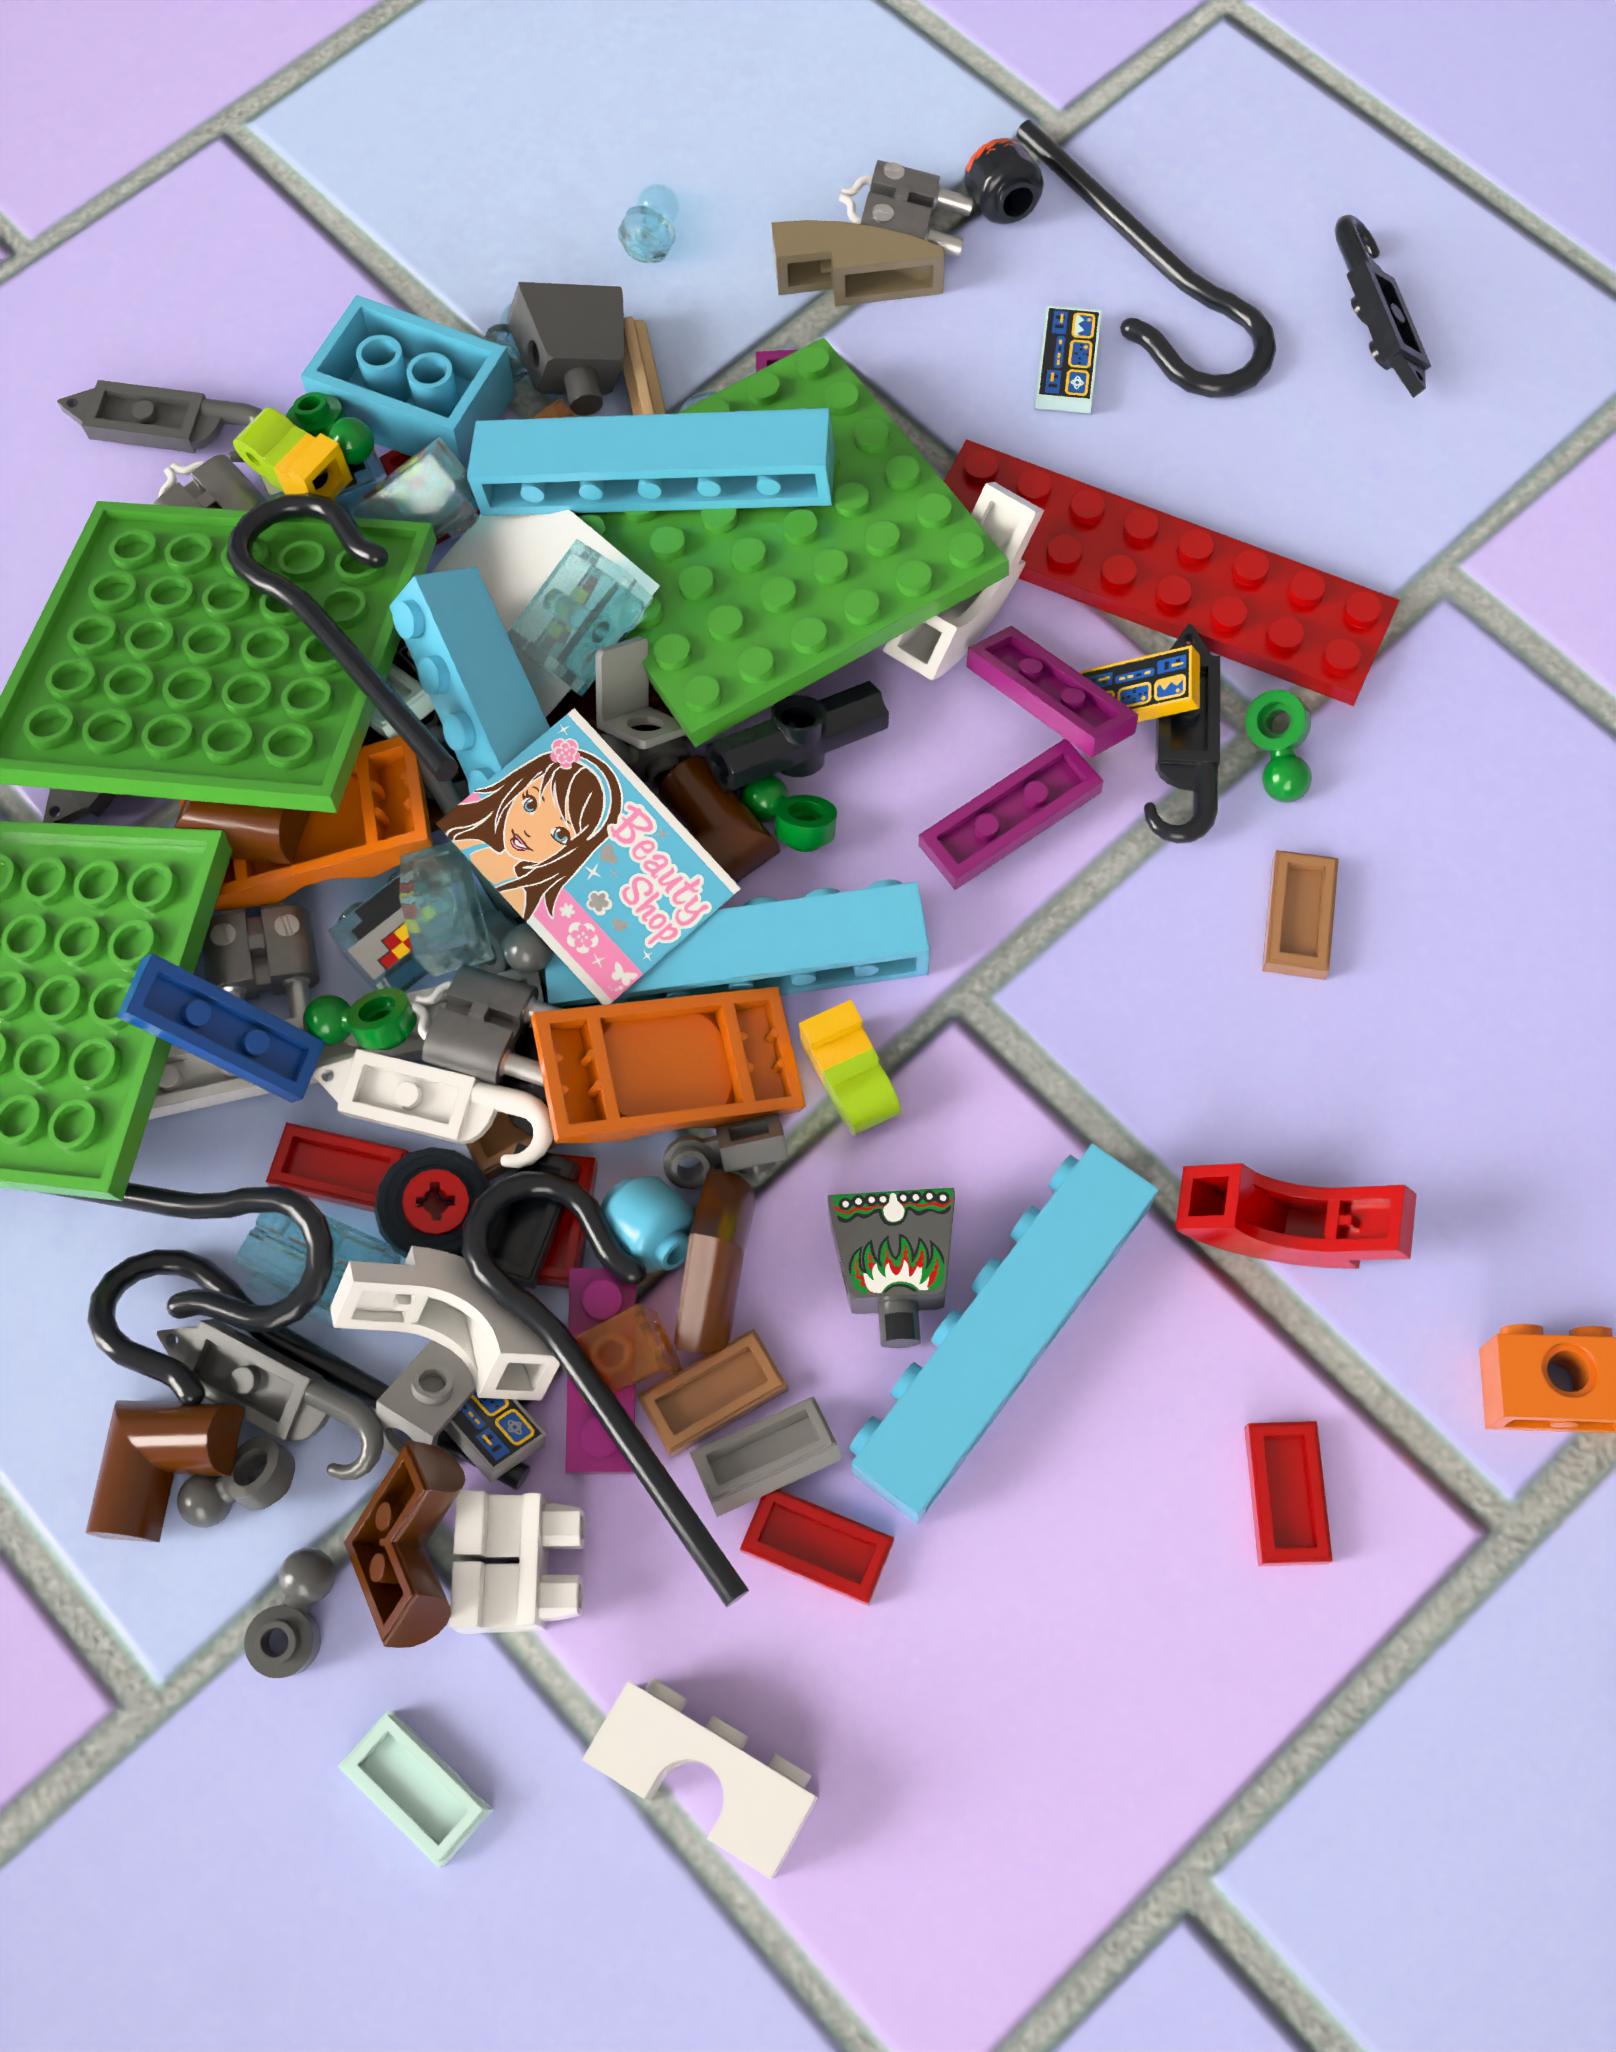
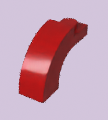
[1175,1163,1417,1269]

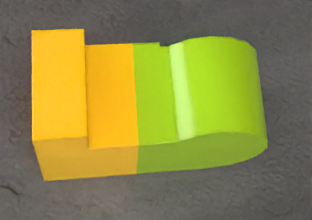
[233,407,353,500]
[799,999,902,1136]

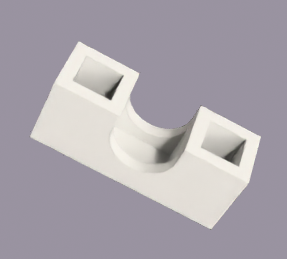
[582,1678,818,1879]

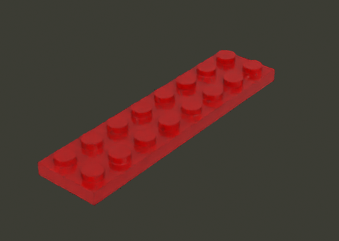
[944,439,1400,706]

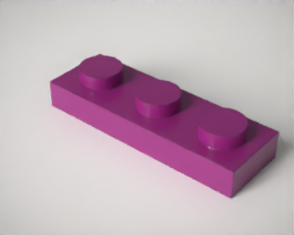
[966,625,1139,758]
[918,739,1104,890]
[565,1268,636,1474]

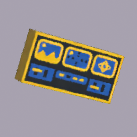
[1080,645,1200,722]

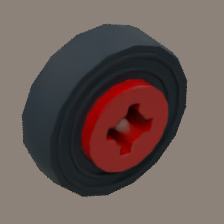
[374,1147,490,1258]

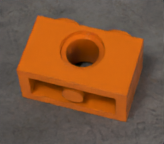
[1479,1324,1616,1433]

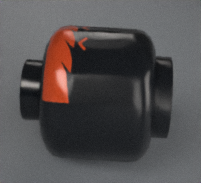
[964,138,1044,225]

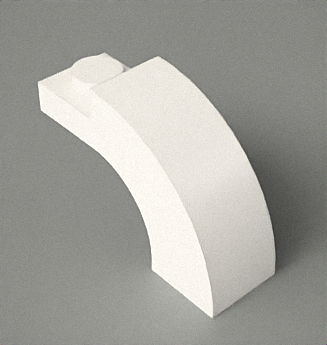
[883,482,1044,681]
[330,1246,560,1401]

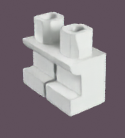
[449,1490,586,1634]

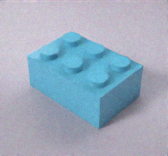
[301,295,516,475]

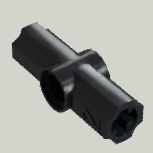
[706,680,889,793]

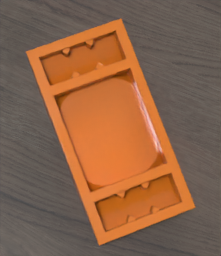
[180,736,433,910]
[531,986,806,1143]

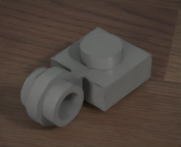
[663,1113,789,1189]

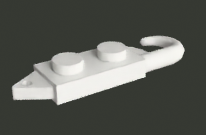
[313,1049,553,1168]

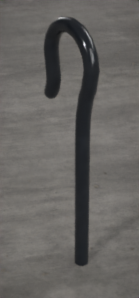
[1016,120,1277,398]
[227,493,458,782]
[462,1171,749,1608]
[39,1182,334,1332]
[87,1249,530,1491]

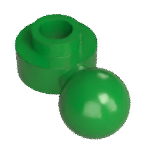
[286,392,375,465]
[1245,690,1312,803]
[741,775,837,852]
[303,988,417,1050]

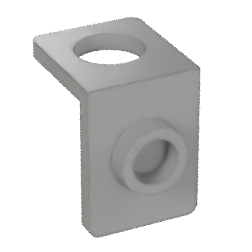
[595,636,686,749]
[375,1341,476,1458]

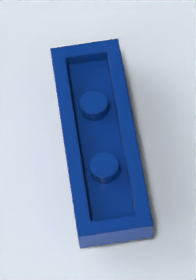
[116,953,325,1103]

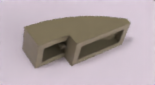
[771,220,945,306]

